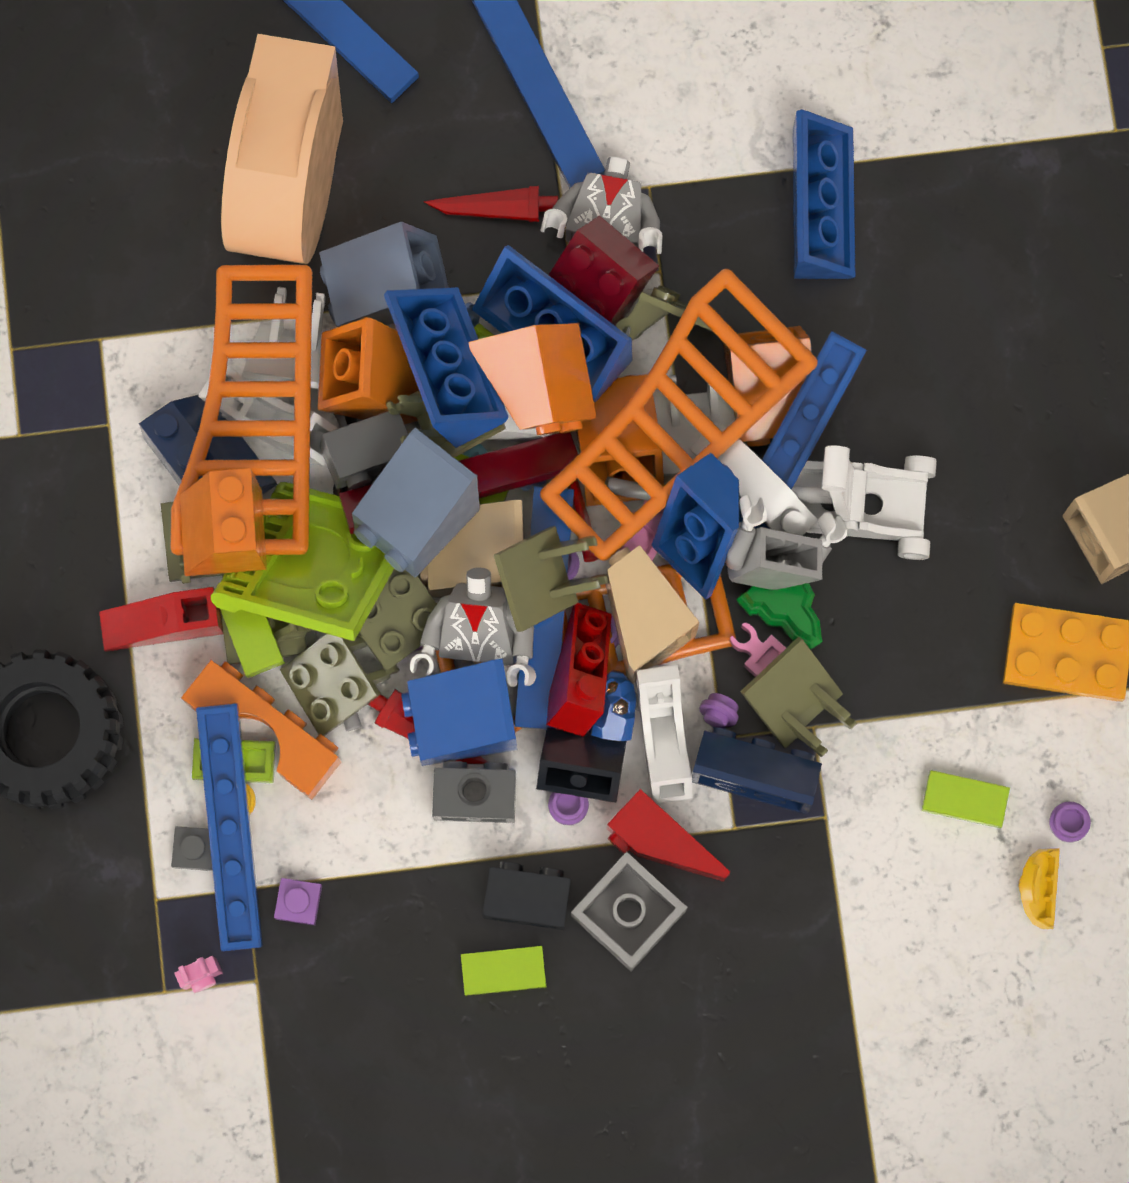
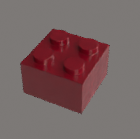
[549,215,659,326]

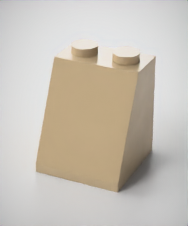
[1062,474,1129,584]
[420,500,524,597]
[606,545,700,683]

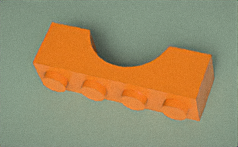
[181,660,341,800]

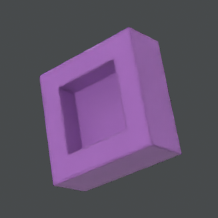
[274,878,322,926]

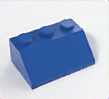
[651,453,739,599]

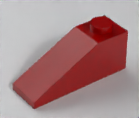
[607,789,730,882]

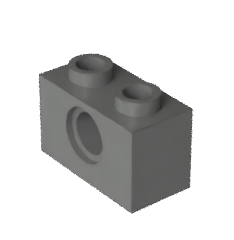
[432,761,516,823]

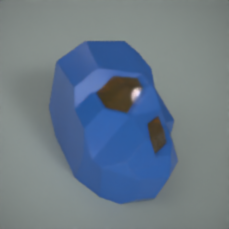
[589,670,637,741]

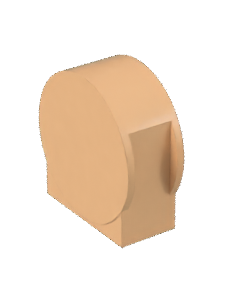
[221,34,343,264]

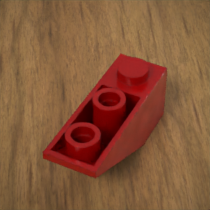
[99,587,223,652]
[546,603,612,737]

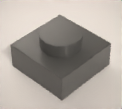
[171,826,213,871]

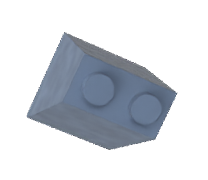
[319,222,449,327]
[352,428,480,578]

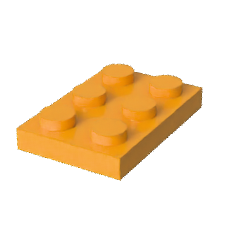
[1003,603,1129,702]

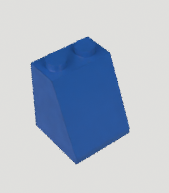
[401,658,518,766]

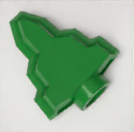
[736,583,822,650]

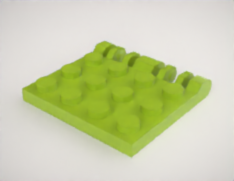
[211,482,394,641]

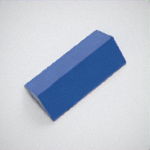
[793,109,855,279]
[472,245,633,402]
[384,287,509,448]

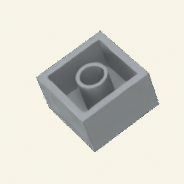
[571,852,688,971]

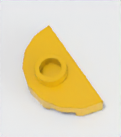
[1019,848,1060,929]

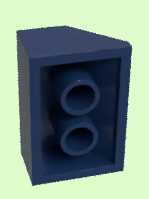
[139,395,277,495]
[692,727,822,815]

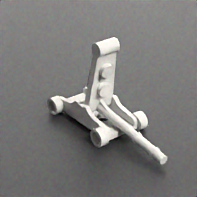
[739,446,937,560]

